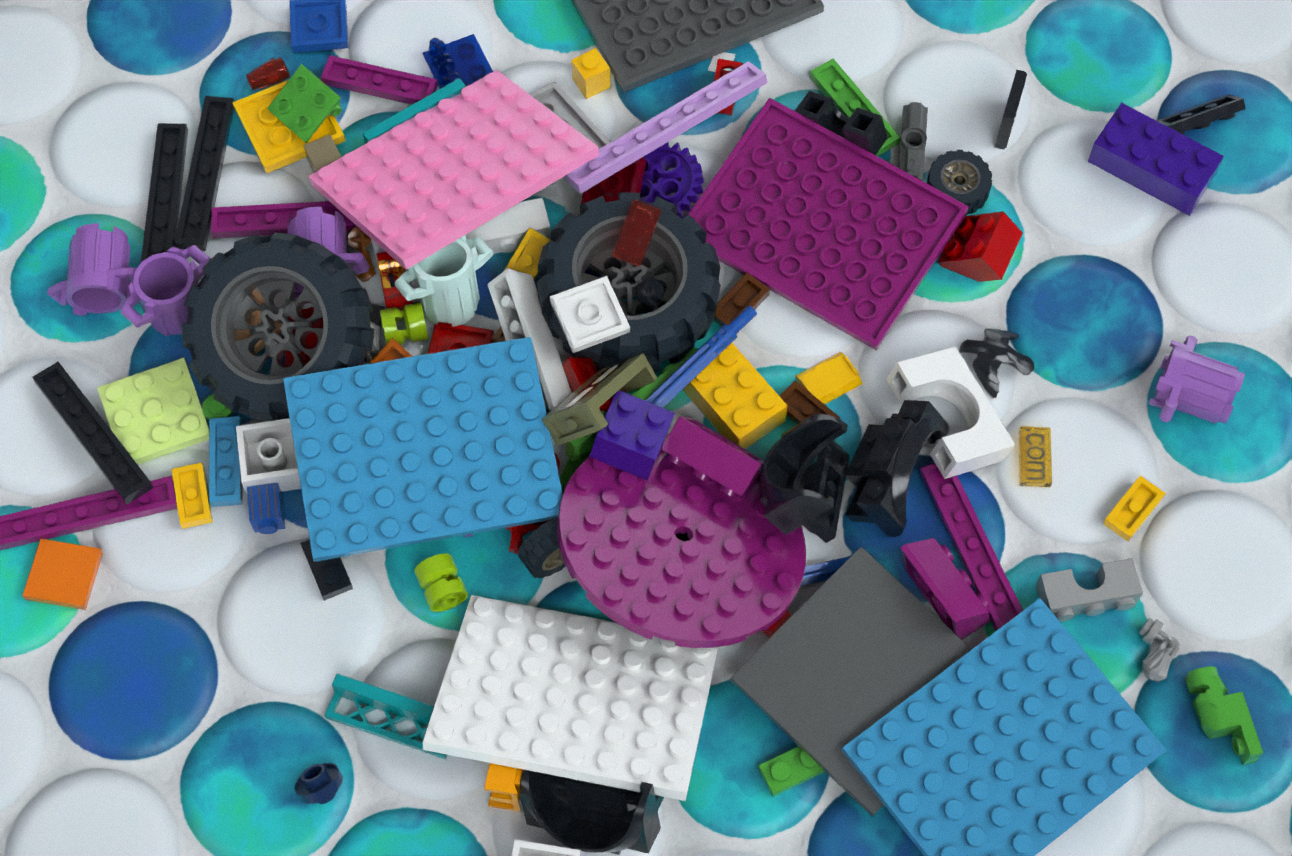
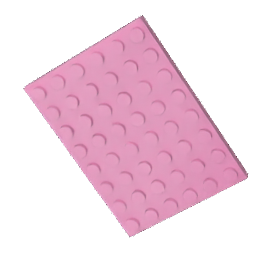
[308,70,599,270]

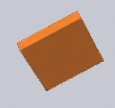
[22,539,103,610]

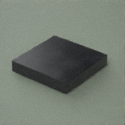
[995,70,1027,150]

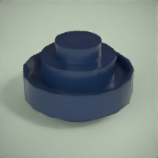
[294,763,343,804]

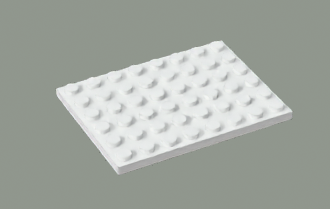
[423,595,719,801]

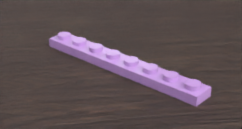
[564,61,767,194]

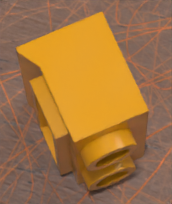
[484,763,524,812]

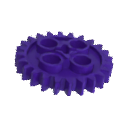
[640,142,704,219]

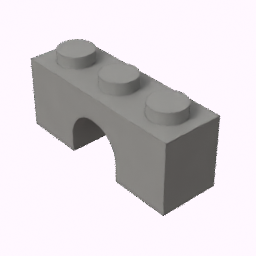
[1036,558,1143,622]

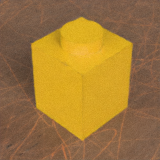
[571,48,611,99]

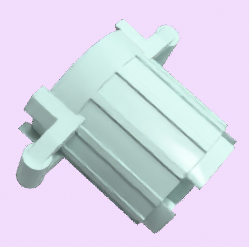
[395,235,494,327]

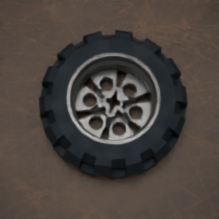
[537,193,721,371]
[181,233,375,421]

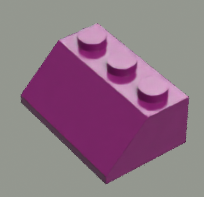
[661,416,764,498]
[901,538,991,640]

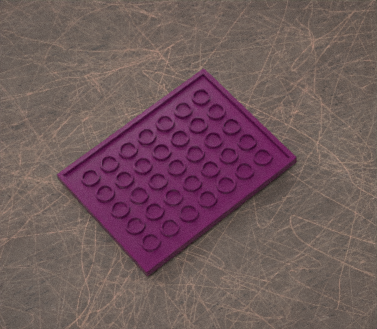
[689,98,969,351]

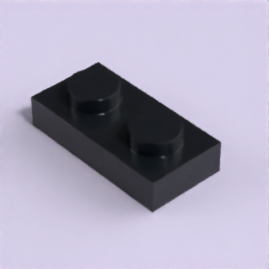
[300,539,353,601]

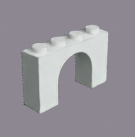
[886,347,1015,479]

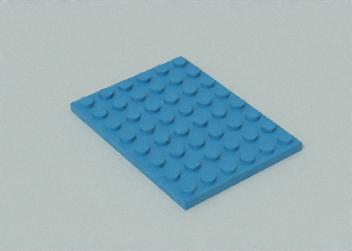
[283,337,563,562]
[841,598,1167,856]

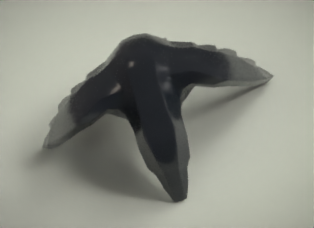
[959,328,1034,398]

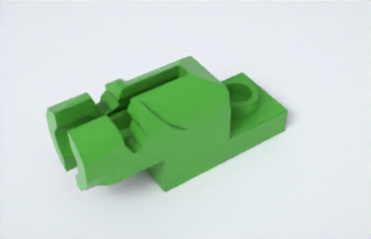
[1185,666,1263,765]

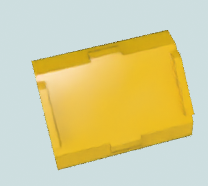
[795,352,863,404]

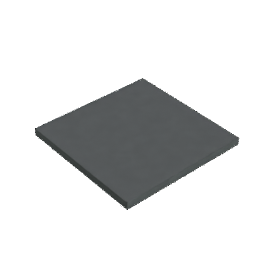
[730,547,972,817]

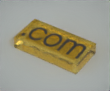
[1019,426,1052,488]

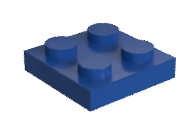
[290,0,349,53]

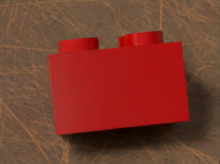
[938,211,1023,282]

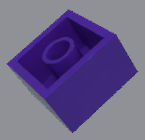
[589,390,675,481]

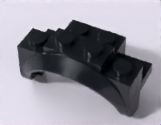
[845,400,950,537]
[760,414,850,543]
[520,770,664,855]

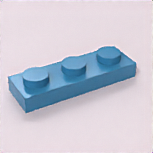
[209,416,242,507]

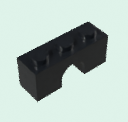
[795,91,888,155]

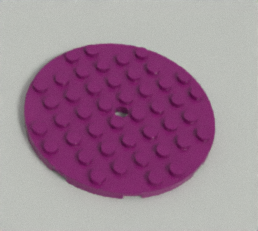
[557,434,806,648]

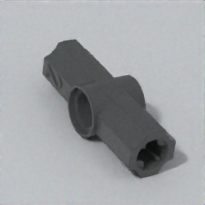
[898,102,928,181]

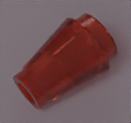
[246,57,291,90]

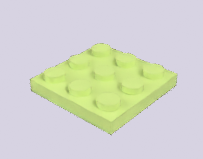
[97,358,209,464]

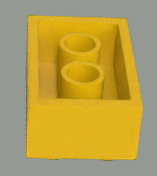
[683,343,788,449]

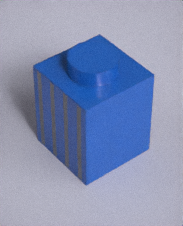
[247,483,286,534]

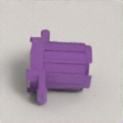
[287,207,370,298]
[47,223,136,316]
[121,245,211,336]
[1149,336,1245,424]

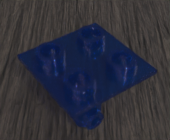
[422,34,493,89]

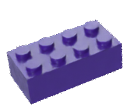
[1088,102,1224,216]

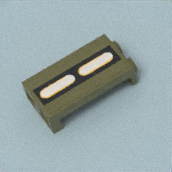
[542,353,657,446]

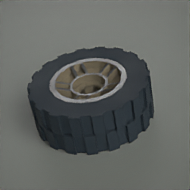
[927,150,992,216]
[518,517,566,579]

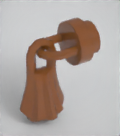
[347,227,376,282]

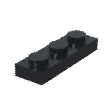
[1157,94,1246,135]

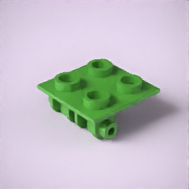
[267,64,342,143]

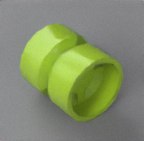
[380,302,429,345]
[414,553,468,612]

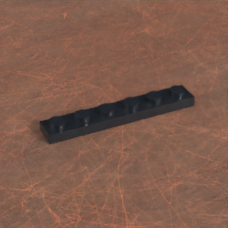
[175,96,234,251]
[141,123,188,262]
[32,361,153,505]

